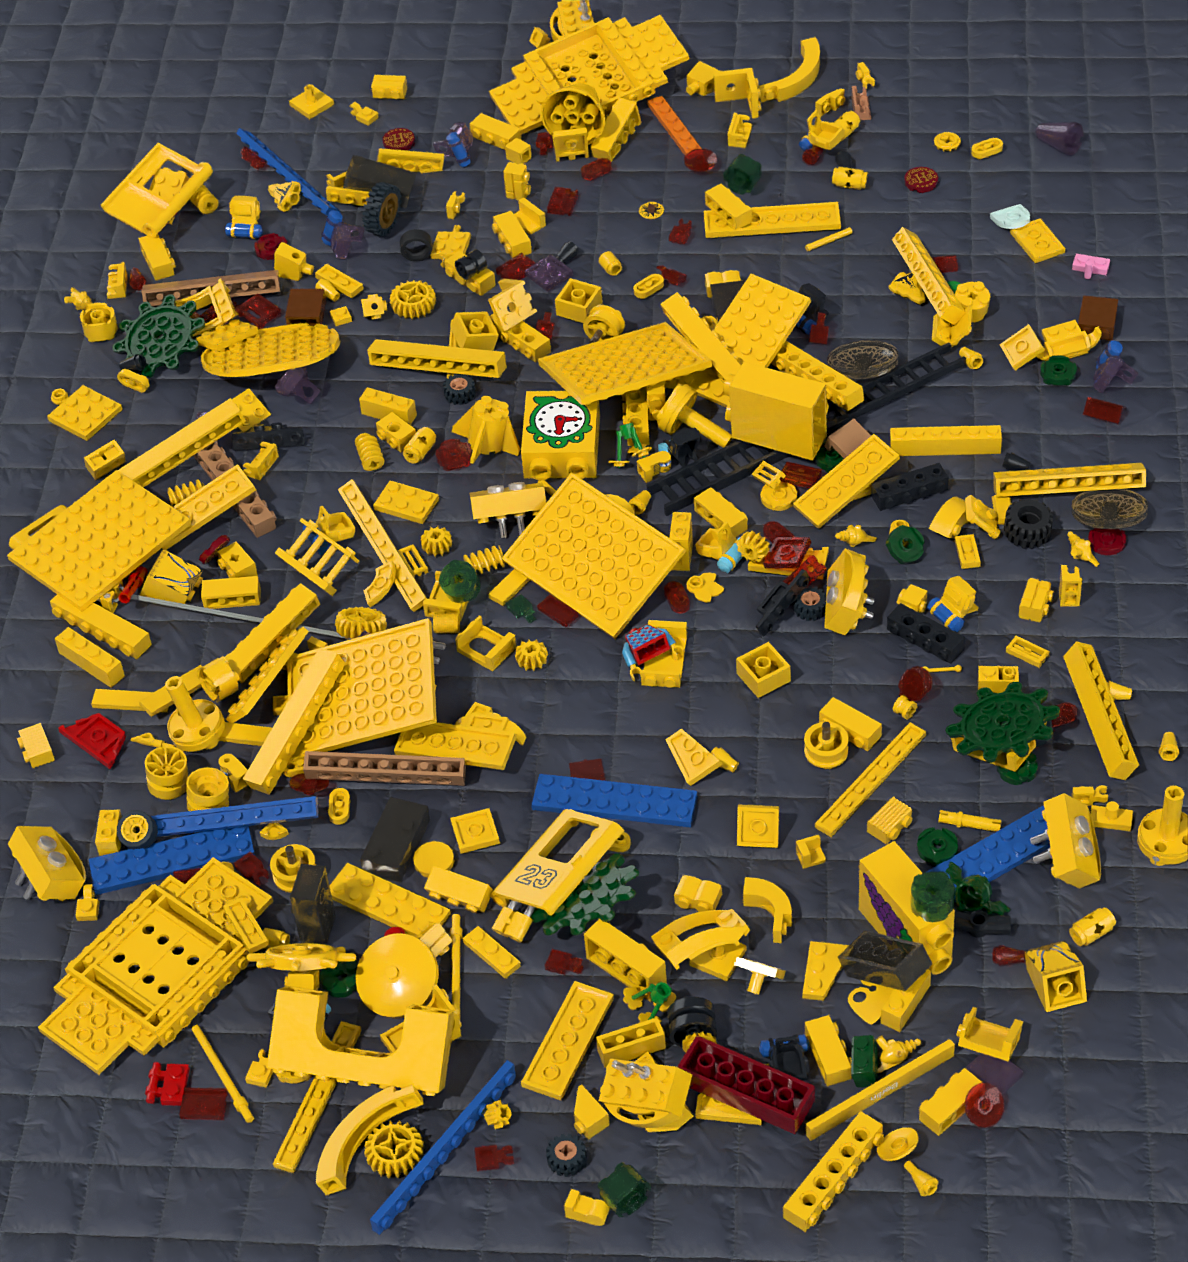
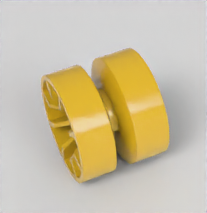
[145,746,188,800]

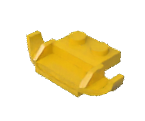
[1036,320,1102,361]
[454,712,526,745]

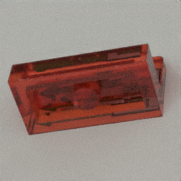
[1083,397,1126,424]

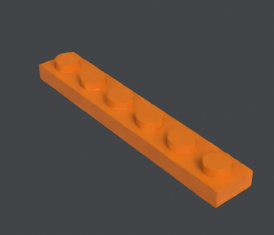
[647,96,703,160]

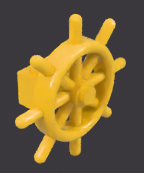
[247,943,356,990]

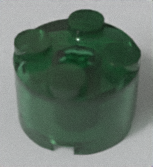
[723,154,762,195]
[439,560,481,603]
[910,871,955,922]
[598,1162,651,1217]

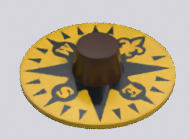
[639,202,664,219]

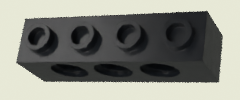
[887,603,965,664]

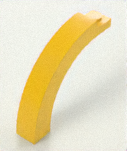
[759,37,820,102]
[316,1085,423,1195]

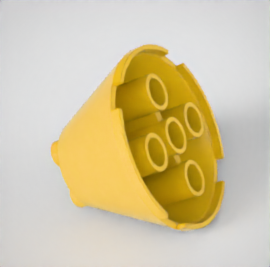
[541,83,605,145]

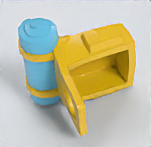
[695,522,743,573]

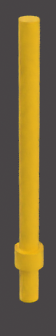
[450,914,462,1020]
[192,1025,254,1123]

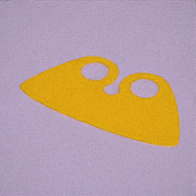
[848,961,908,1025]

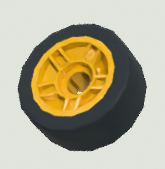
[117,810,158,850]

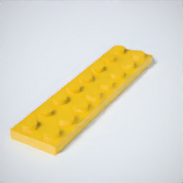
[704,202,841,238]

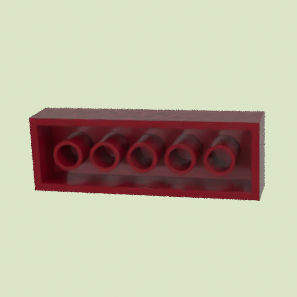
[677,1035,815,1134]

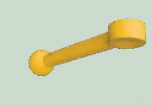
[921,665,962,675]

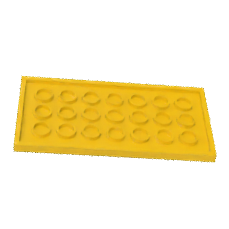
[677,274,811,408]

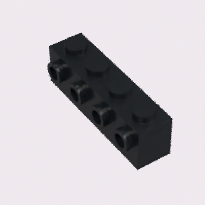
[871,463,949,511]

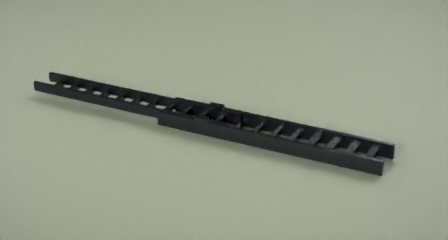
[646,342,966,516]

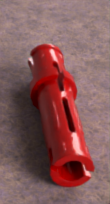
[118,566,147,603]

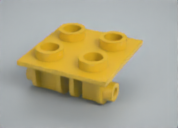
[232,388,271,432]

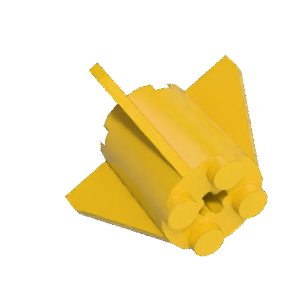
[452,396,520,464]

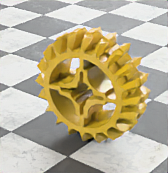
[390,280,436,319]
[335,606,387,639]
[364,1120,424,1178]

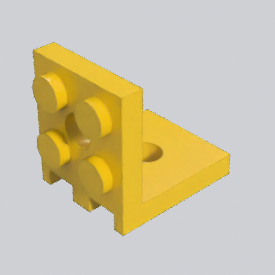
[714,68,761,118]
[552,128,589,162]
[488,279,537,331]

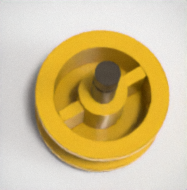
[583,305,625,343]
[804,722,848,769]
[270,844,318,893]

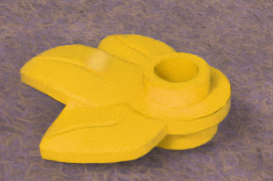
[686,573,724,602]

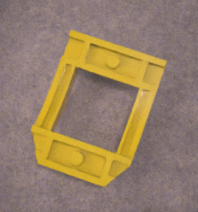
[175,278,239,337]
[651,909,750,970]

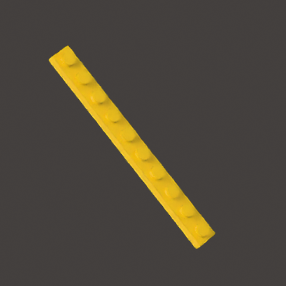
[338,479,427,612]

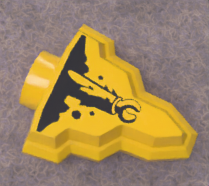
[268,181,301,212]
[888,272,925,305]

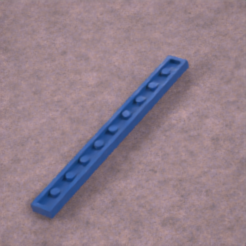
[236,128,340,216]
[136,796,318,837]
[370,1060,516,1235]

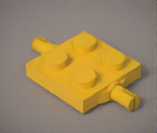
[430,225,471,268]

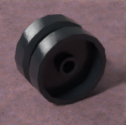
[668,997,717,1048]

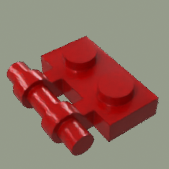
[145,1062,190,1106]

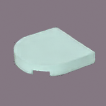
[990,204,1030,229]

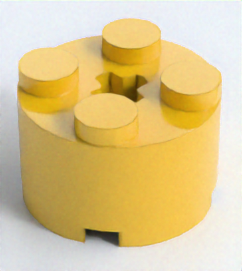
[955,281,990,323]
[80,303,118,342]
[197,656,240,703]

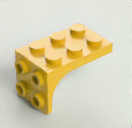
[149,167,190,225]
[380,984,462,1053]

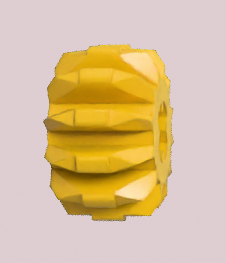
[421,526,452,557]
[737,530,770,563]
[515,639,548,671]

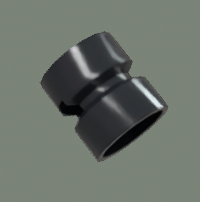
[455,249,487,280]

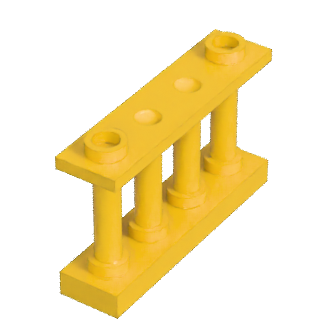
[275,518,359,596]

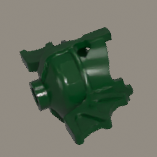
[945,862,1010,915]

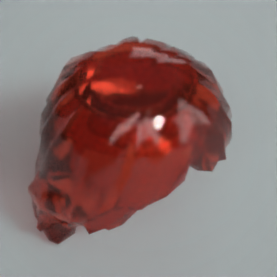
[898,666,932,701]

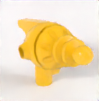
[64,287,93,311]
[835,525,877,547]
[1067,531,1099,567]
[875,1035,921,1073]

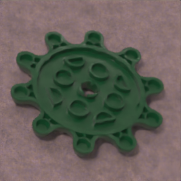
[112,294,205,378]
[945,682,1060,763]
[530,853,639,936]

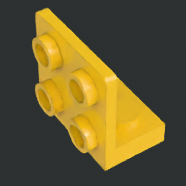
[932,305,972,348]

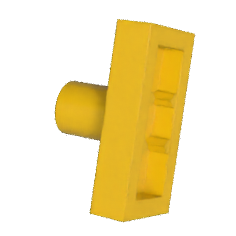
[1091,801,1133,831]

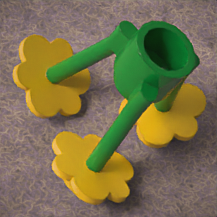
[609,422,652,468]
[623,982,676,1023]

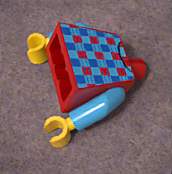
[622,625,684,681]

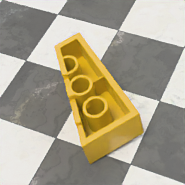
[590,98,642,162]

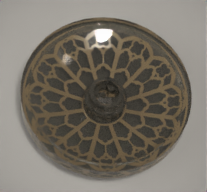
[827,340,899,379]
[1072,489,1148,529]

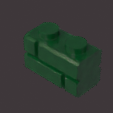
[851,1035,878,1088]

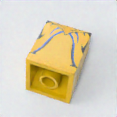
[140,549,203,604]
[1025,940,1087,1012]

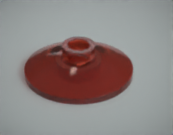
[684,149,717,172]
[289,773,329,795]
[964,1083,1004,1128]

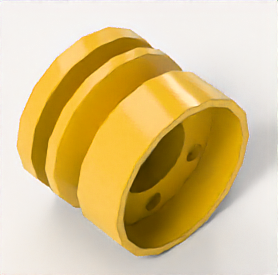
[186,767,229,811]

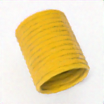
[433,613,460,634]

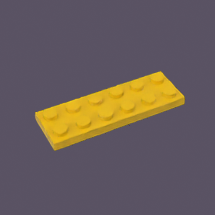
[793,434,900,529]
[162,464,256,550]
[226,627,309,724]
[394,722,517,770]
[325,863,451,937]
[521,981,614,1101]

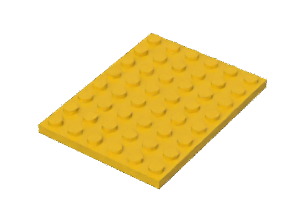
[538,322,712,405]
[7,470,192,612]
[501,472,686,639]
[287,618,437,756]

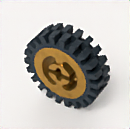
[362,182,402,236]

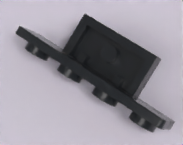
[232,422,305,451]
[756,569,810,637]

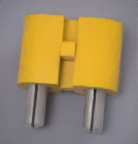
[491,900,535,943]

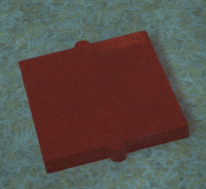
[569,759,605,781]

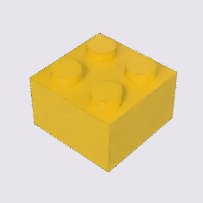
[555,278,602,323]
[450,311,499,351]
[736,642,791,698]

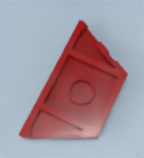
[58,713,126,769]

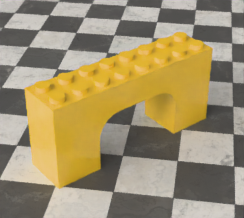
[267,986,455,1096]

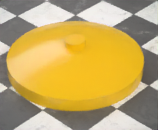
[356,933,439,1019]

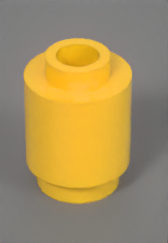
[599,251,622,276]
[263,928,290,949]

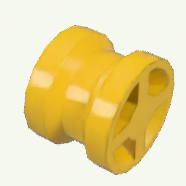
[893,695,917,720]

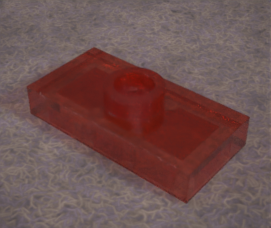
[931,255,958,273]
[537,595,578,628]

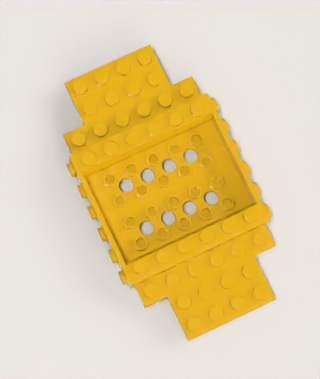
[489,15,689,135]
[38,858,274,1075]

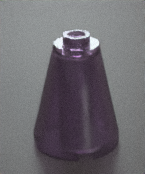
[1035,122,1084,155]

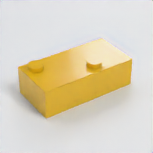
[584,919,667,1002]

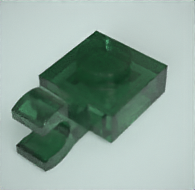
[506,594,536,623]

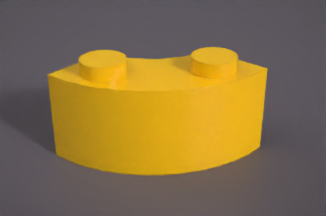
[929,497,968,539]

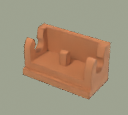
[852,86,871,120]

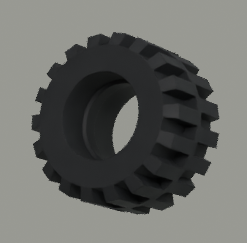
[1003,498,1053,549]

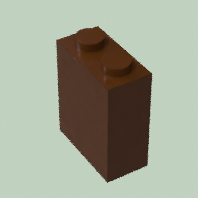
[285,289,327,326]
[1078,295,1118,341]

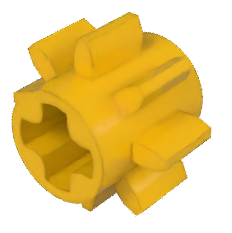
[484,1100,512,1129]

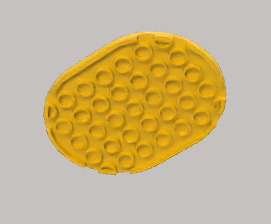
[201,323,340,377]

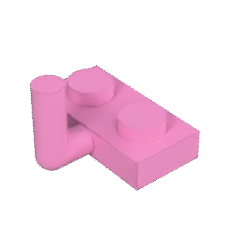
[1072,254,1110,279]

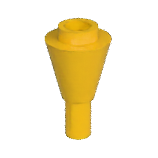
[904,1161,938,1196]

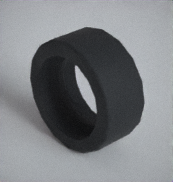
[400,229,432,262]

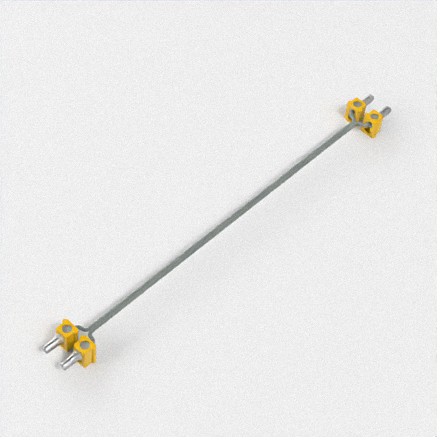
[96,580,446,664]

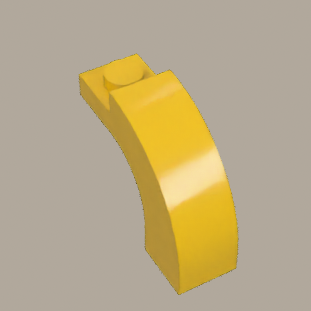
[743,877,792,943]

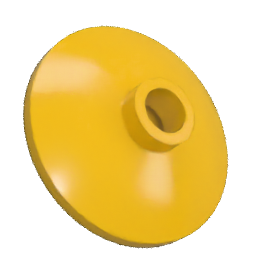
[877,1127,919,1161]

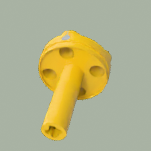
[656,384,733,448]
[165,676,225,752]
[1137,786,1188,866]

